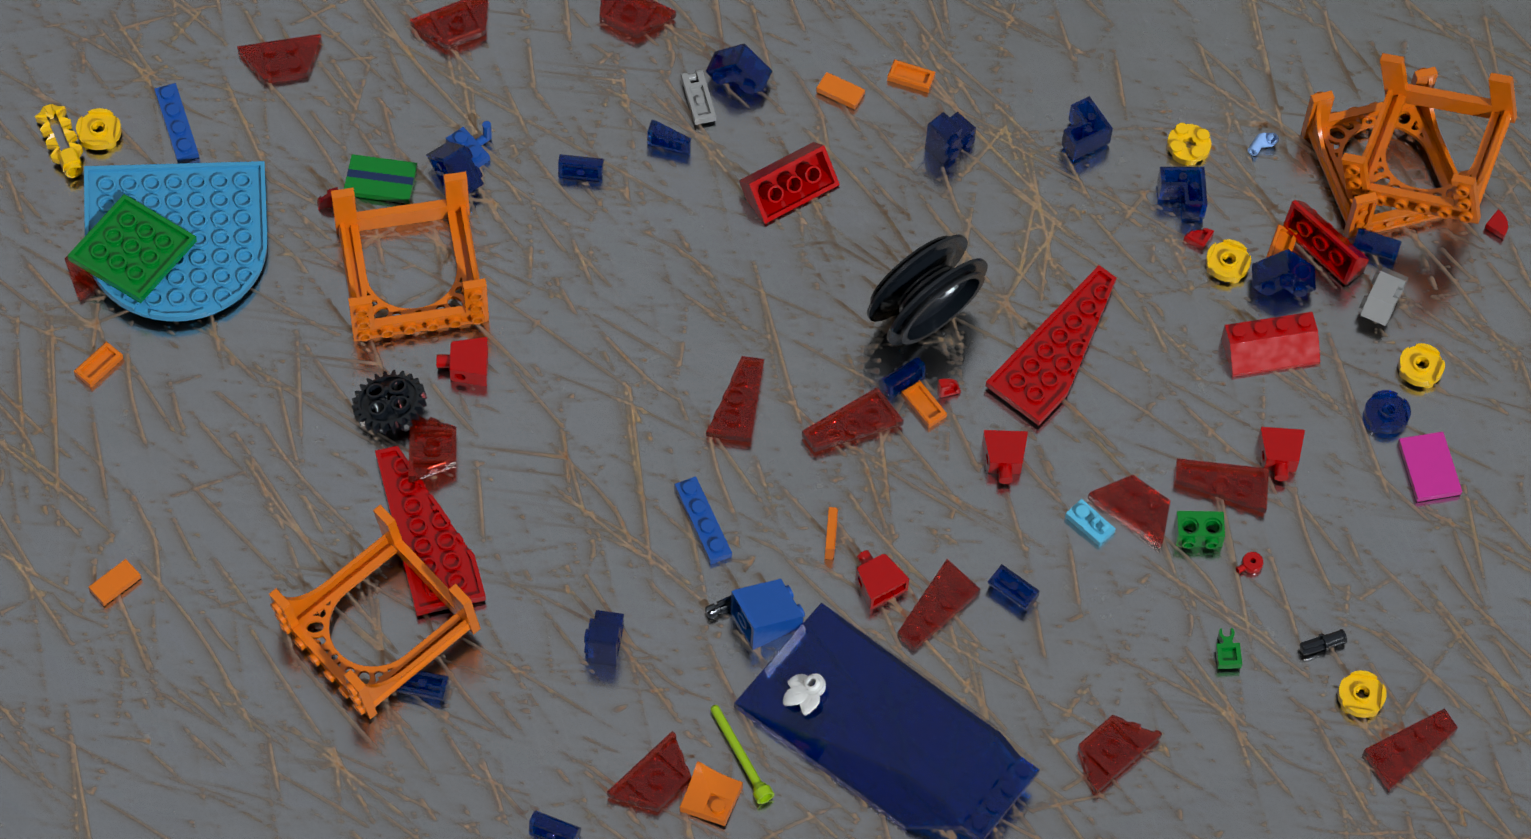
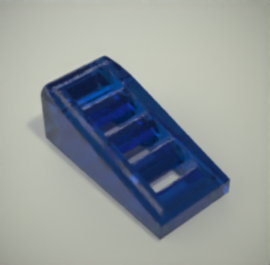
[647,120,691,154]

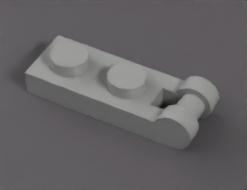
[680,69,716,125]

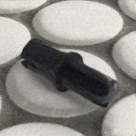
[1300,629,1347,656]

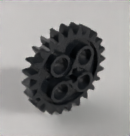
[352,370,427,435]

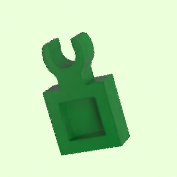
[1215,628,1242,669]

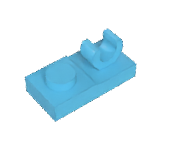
[1065,499,1116,547]

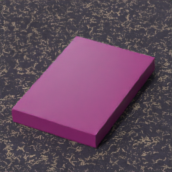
[1398,432,1462,502]

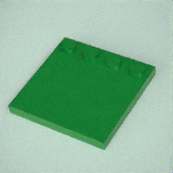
[68,194,197,303]

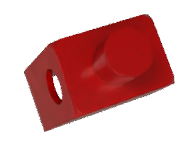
[436,337,488,386]
[1258,427,1305,481]
[982,430,1028,484]
[856,550,909,610]

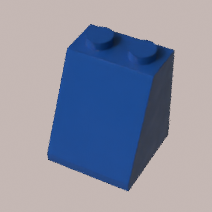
[731,579,805,650]

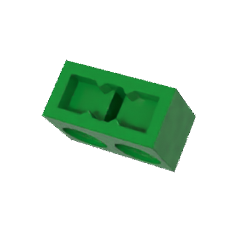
[1174,511,1225,549]

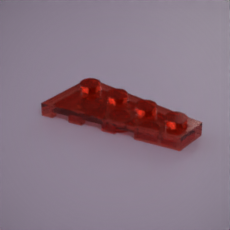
[706,356,764,442]
[802,387,904,452]
[1174,458,1269,513]
[897,559,981,651]
[1363,708,1458,792]

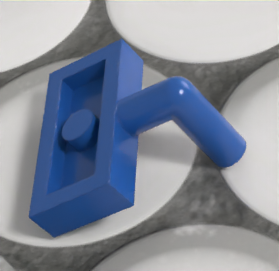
[446,121,492,172]

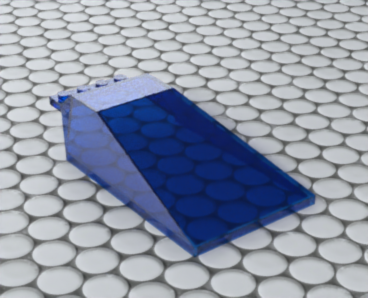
[734,603,1040,839]

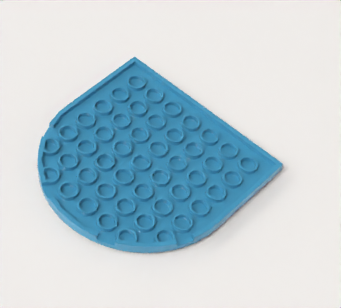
[84,161,267,321]

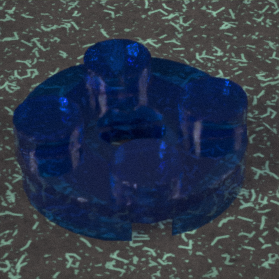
[1364,390,1411,434]

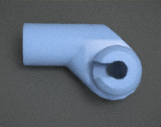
[1247,132,1279,156]

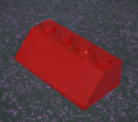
[739,142,840,224]
[1283,200,1369,286]
[1221,312,1320,377]

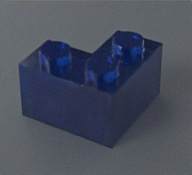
[705,43,772,95]
[1061,96,1113,160]
[925,112,976,165]
[426,142,484,194]
[1157,167,1208,219]
[1252,249,1316,297]
[584,610,624,667]

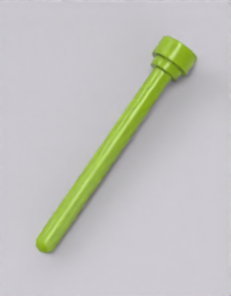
[710,705,774,804]

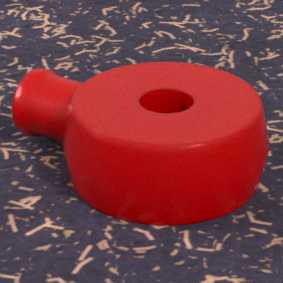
[1235,552,1264,574]

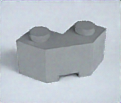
[1359,267,1409,326]

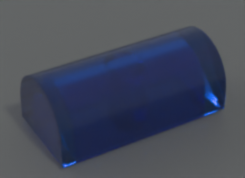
[558,154,604,181]
[1353,228,1402,262]
[878,357,925,400]
[988,564,1040,611]
[396,671,449,701]
[529,810,581,839]

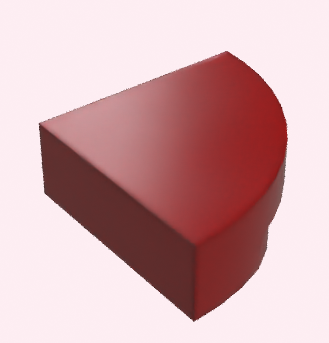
[317,187,338,210]
[1485,209,1508,240]
[1183,228,1214,251]
[937,379,961,398]

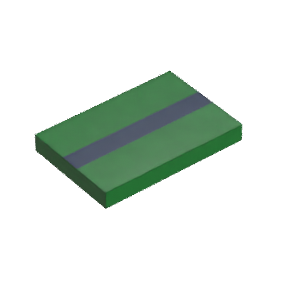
[344,154,418,204]

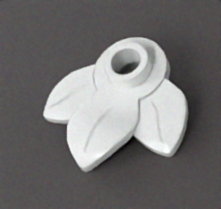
[783,673,826,716]

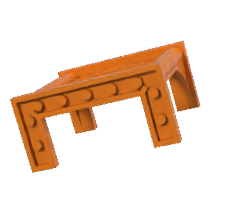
[1342,53,1517,224]
[1301,67,1468,239]
[331,171,489,341]
[269,504,481,719]

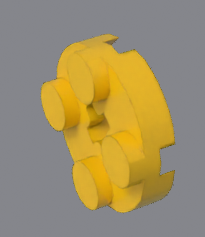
[76,108,122,150]
[1166,123,1211,165]
[1206,239,1251,284]
[1398,343,1445,388]
[1337,670,1387,718]

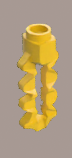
[35,104,83,178]

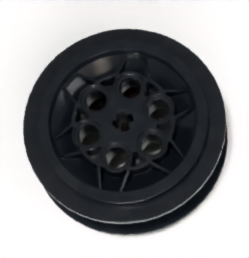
[867,235,988,345]

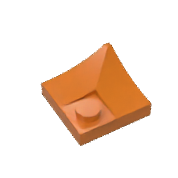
[680,761,743,826]

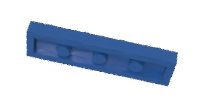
[154,83,199,164]
[674,476,732,565]

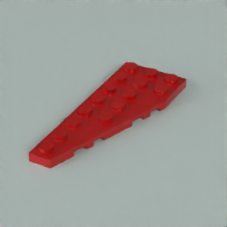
[985,265,1117,426]
[375,446,486,616]

